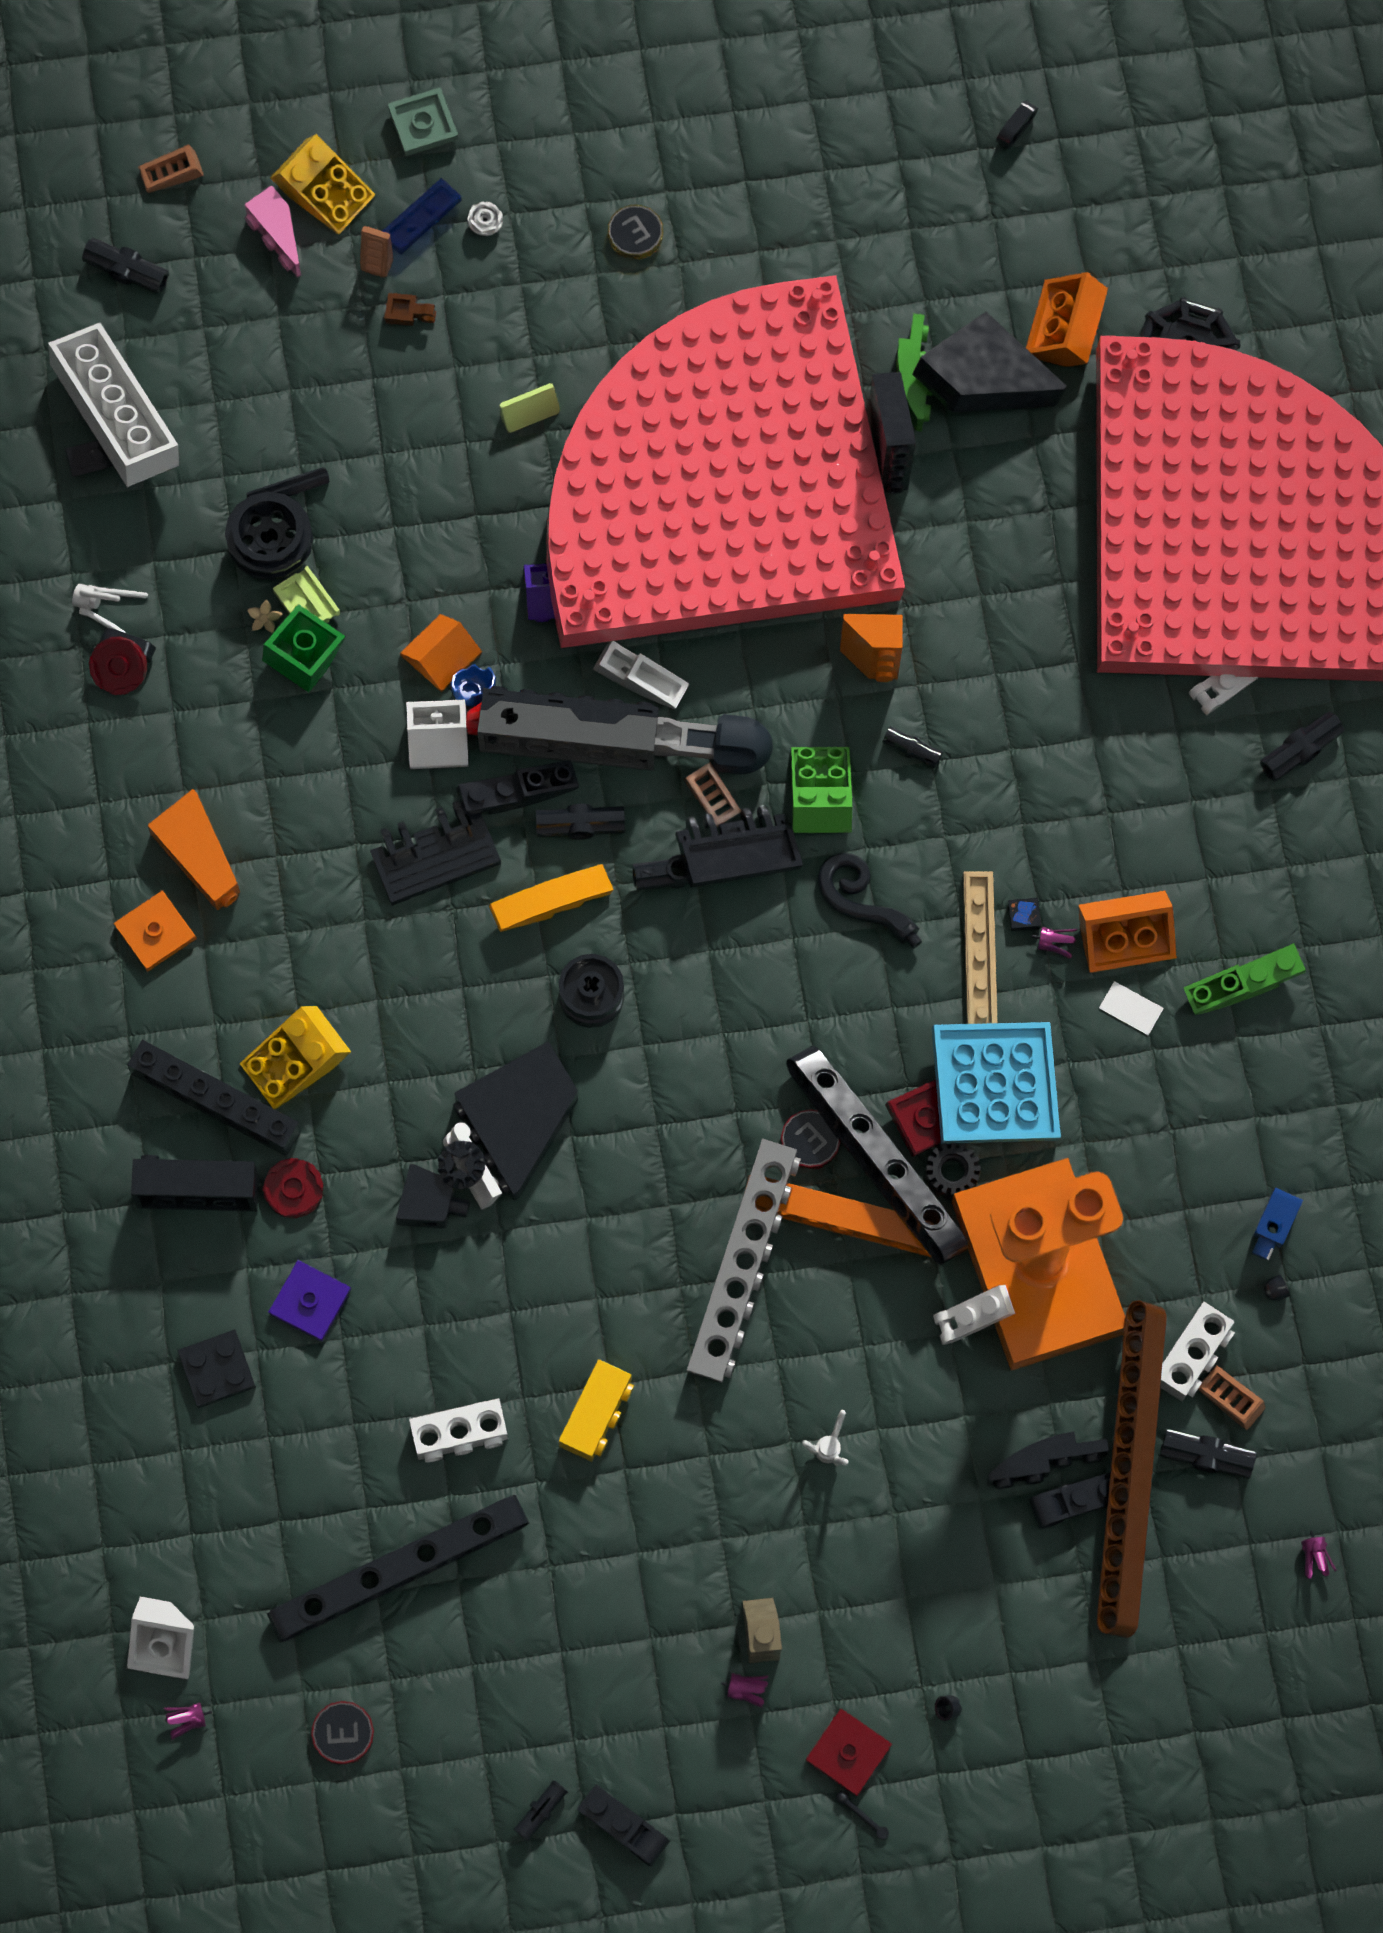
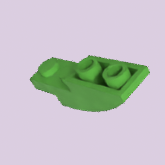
[896,313,932,432]
[1184,943,1306,1015]

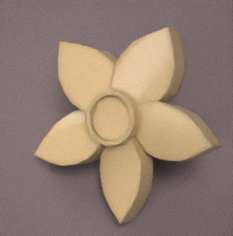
[247,599,282,633]

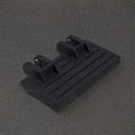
[370,800,501,906]
[675,805,803,888]

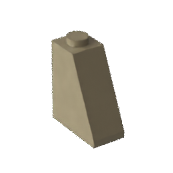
[742,1598,782,1663]

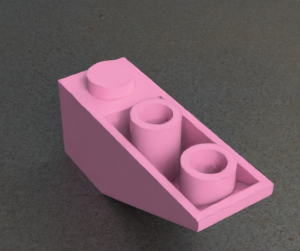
[245,186,301,277]

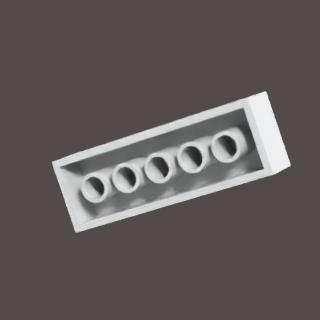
[48,323,179,487]

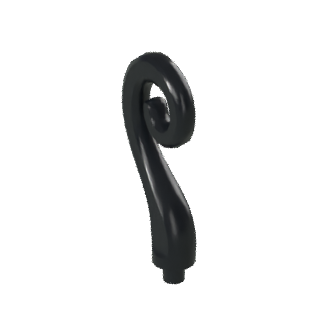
[818,852,922,949]

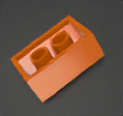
[1026,272,1108,367]
[840,614,903,682]
[1078,891,1177,973]

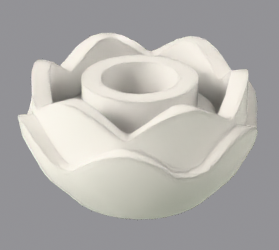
[467,202,503,236]

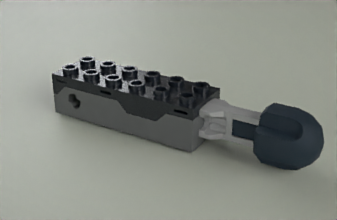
[466,686,773,775]

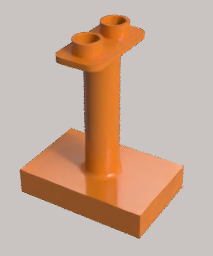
[952,1158,1126,1371]

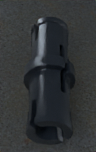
[882,726,943,768]
[513,1780,568,1842]

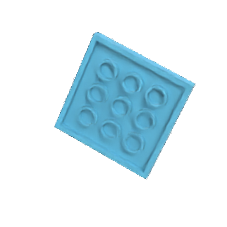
[931,1022,1061,1144]

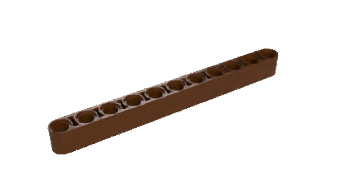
[1097,1300,1167,1638]

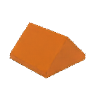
[400,614,482,692]

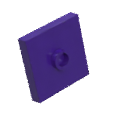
[268,1260,352,1342]

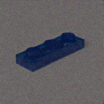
[382,178,462,255]

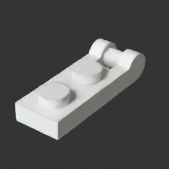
[1188,674,1259,716]
[443,1123,502,1209]
[933,1285,1015,1345]

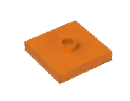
[114,890,197,972]

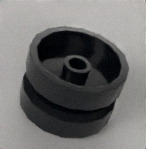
[559,954,624,1028]

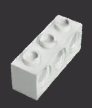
[1160,1302,1235,1402]
[409,1398,508,1462]

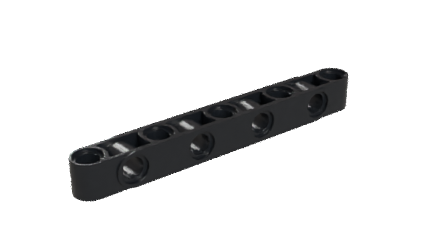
[786,1046,968,1265]
[267,1495,529,1643]

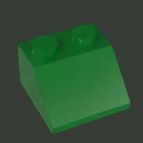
[262,604,345,693]

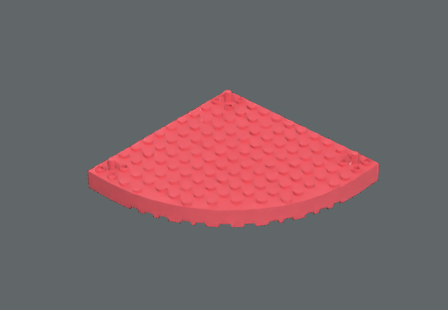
[546,275,905,648]
[1096,336,1383,681]

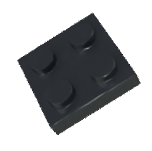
[178,1329,256,1409]

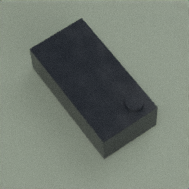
[131,1155,260,1212]

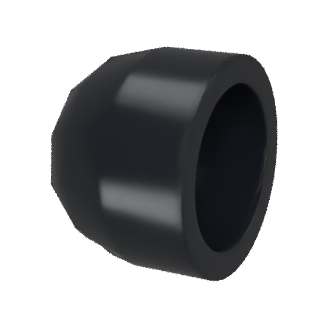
[1264,1274,1290,1301]
[935,1695,962,1721]

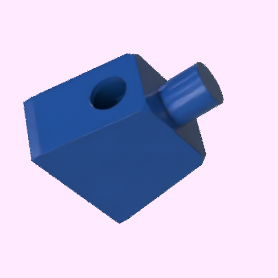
[1252,1188,1303,1260]

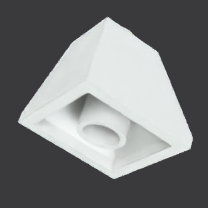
[127,1597,194,1679]

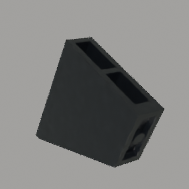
[912,312,1067,412]
[869,372,916,494]
[453,1041,578,1201]

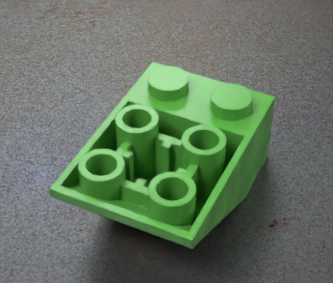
[791,747,853,833]

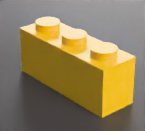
[559,1359,634,1462]

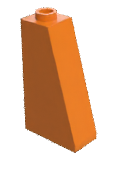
[147,789,240,911]

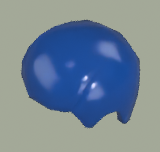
[450,664,496,707]

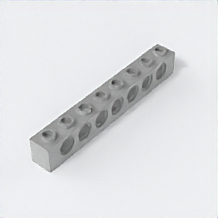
[687,1138,801,1383]

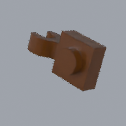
[384,293,437,326]

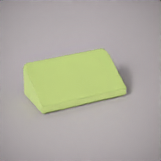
[500,384,560,433]

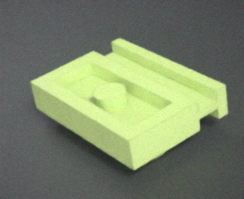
[273,566,340,623]

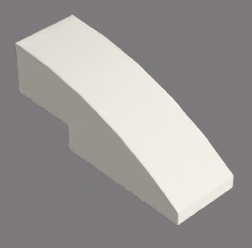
[593,641,689,709]

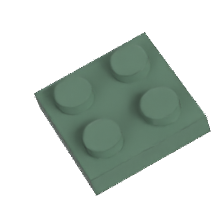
[387,87,459,157]

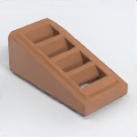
[138,145,204,193]
[360,226,393,277]
[683,762,741,827]
[1198,1365,1266,1430]

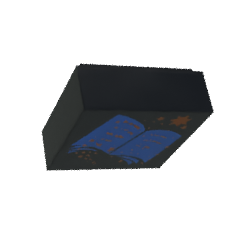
[1008,898,1041,931]

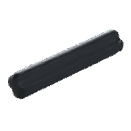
[246,467,330,498]

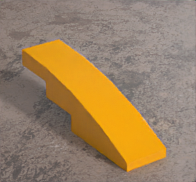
[489,864,614,932]

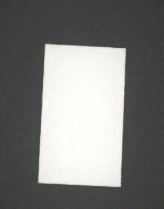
[1099,981,1164,1035]

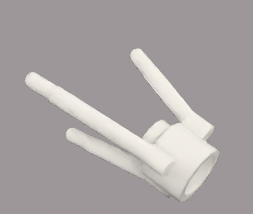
[72,584,148,633]
[802,1410,848,1466]

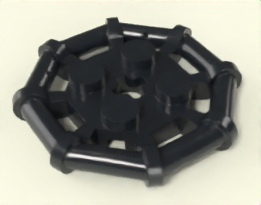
[1140,297,1241,351]

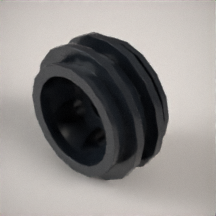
[225,492,313,580]

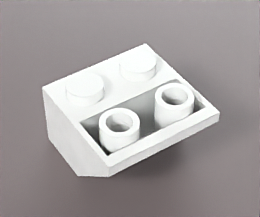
[407,700,469,769]

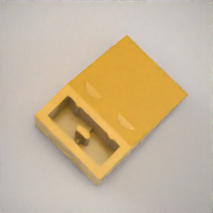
[270,134,376,235]
[239,1006,351,1110]

